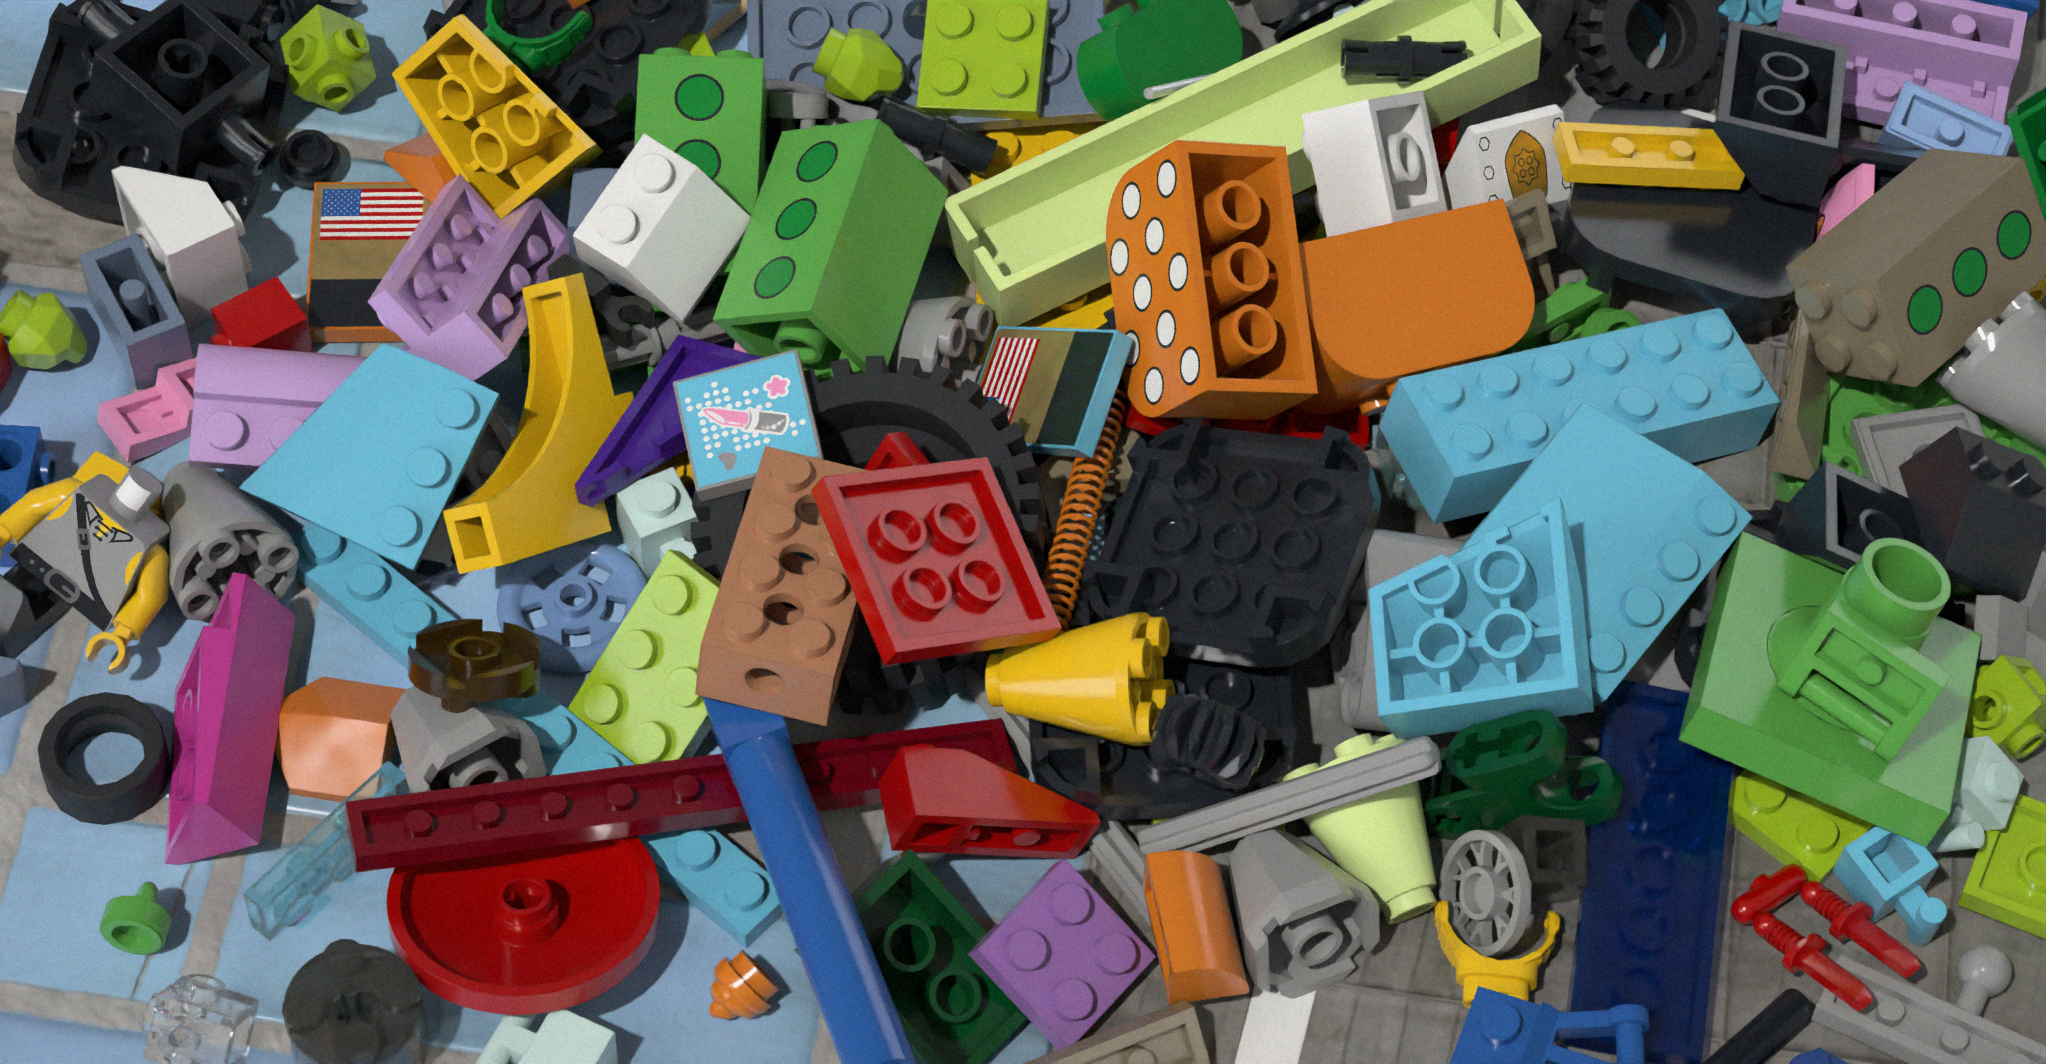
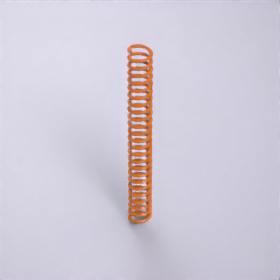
[1042,388,1128,634]

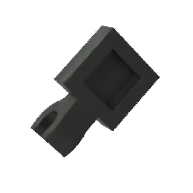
[547,253,656,348]

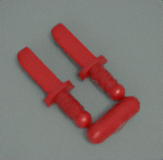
[1730,864,1921,1011]

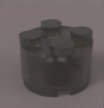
[282,939,428,1064]

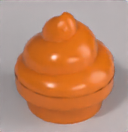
[709,950,779,1020]

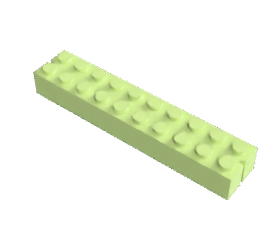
[942,0,1542,327]

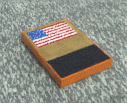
[305,182,432,343]

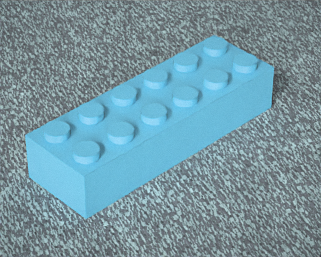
[1379,308,1780,524]

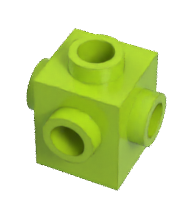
[280,4,376,112]
[1963,654,2046,759]

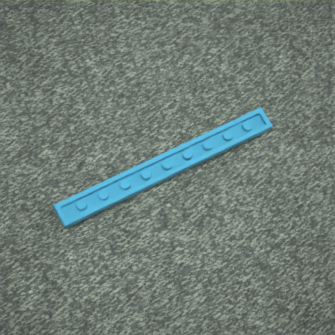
[292,522,783,948]

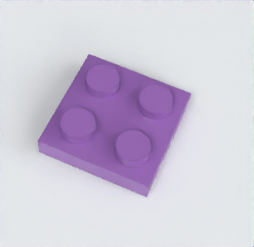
[968,858,1156,1050]

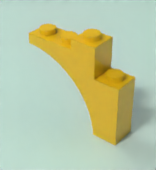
[443,272,634,574]

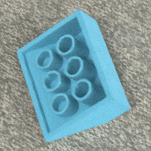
[1457,402,1753,717]

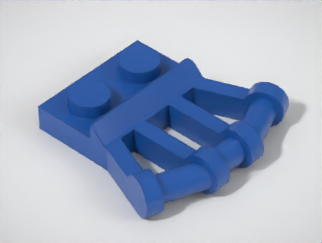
[1450,986,1650,1064]

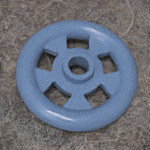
[497,539,647,673]

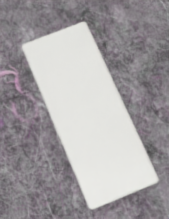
[1235,984,1316,1064]

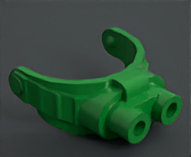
[482,0,593,79]

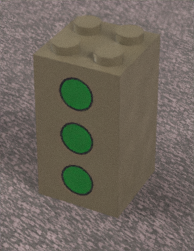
[1785,148,2046,387]

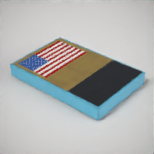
[977,326,1133,458]

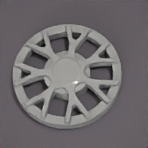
[1439,830,1532,957]

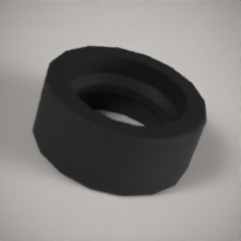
[38,692,171,825]

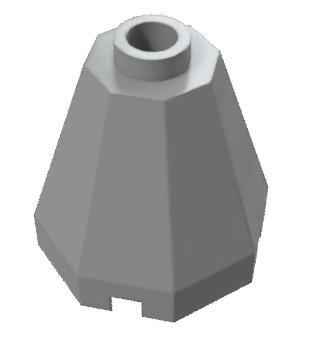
[390,686,547,793]
[1229,827,1380,999]

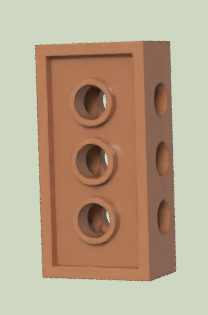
[695,446,868,726]

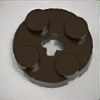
[408,619,541,713]

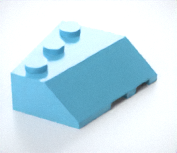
[239,343,500,572]
[1368,497,1594,739]

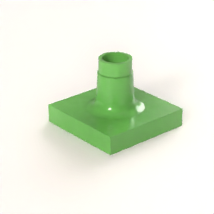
[1679,531,1982,847]

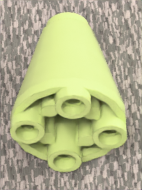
[1283,733,1437,925]

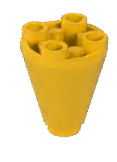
[985,612,1175,746]

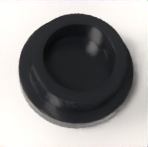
[279,129,341,188]

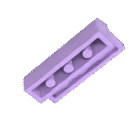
[1775,0,2028,125]
[368,174,570,381]
[189,343,368,471]

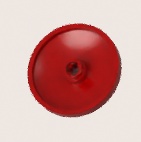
[386,836,661,1015]

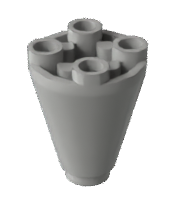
[1935,291,2046,450]
[888,296,993,389]
[162,461,299,623]

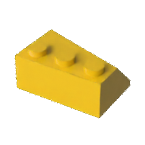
[391,14,604,219]

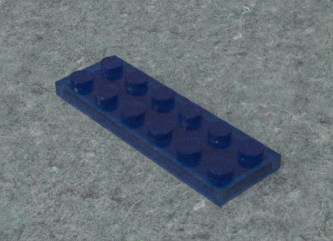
[1562,679,1733,1064]

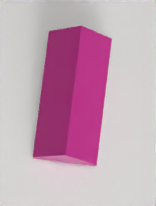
[165,572,295,865]

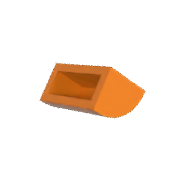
[1142,850,1249,1005]

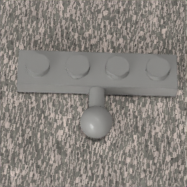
[1811,943,2046,1064]

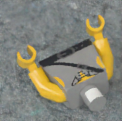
[0,467,171,675]

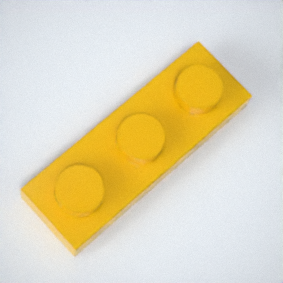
[1552,122,1745,190]

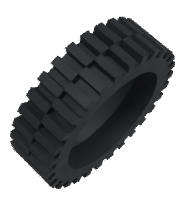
[690,355,1052,715]

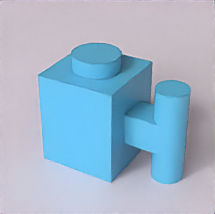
[1832,826,1947,946]

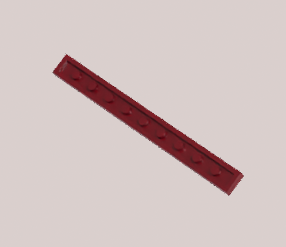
[345,718,1017,873]

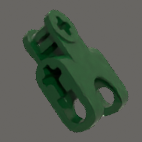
[1422,709,1623,840]

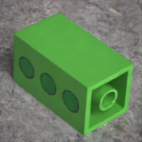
[634,47,768,307]
[712,119,949,383]

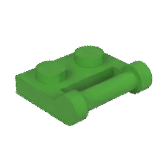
[1776,598,1952,763]

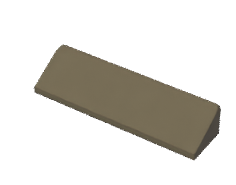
[1769,303,1831,480]

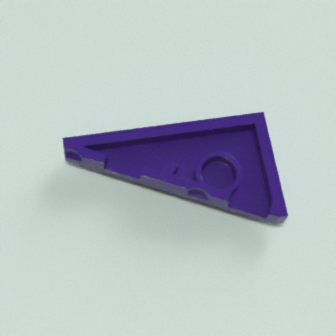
[575,334,764,507]

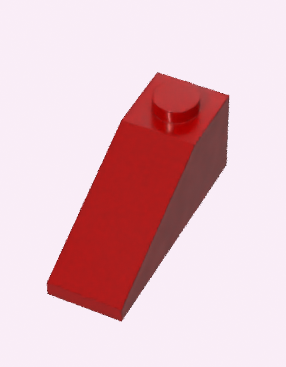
[878,744,1100,859]

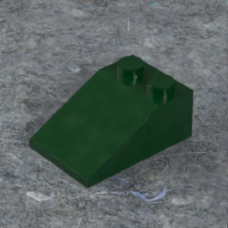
[794,849,1028,1064]

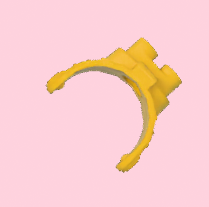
[1434,899,1560,1009]

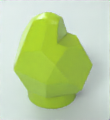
[811,27,904,101]
[0,289,88,370]

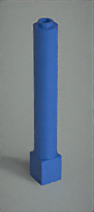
[702,696,918,1064]

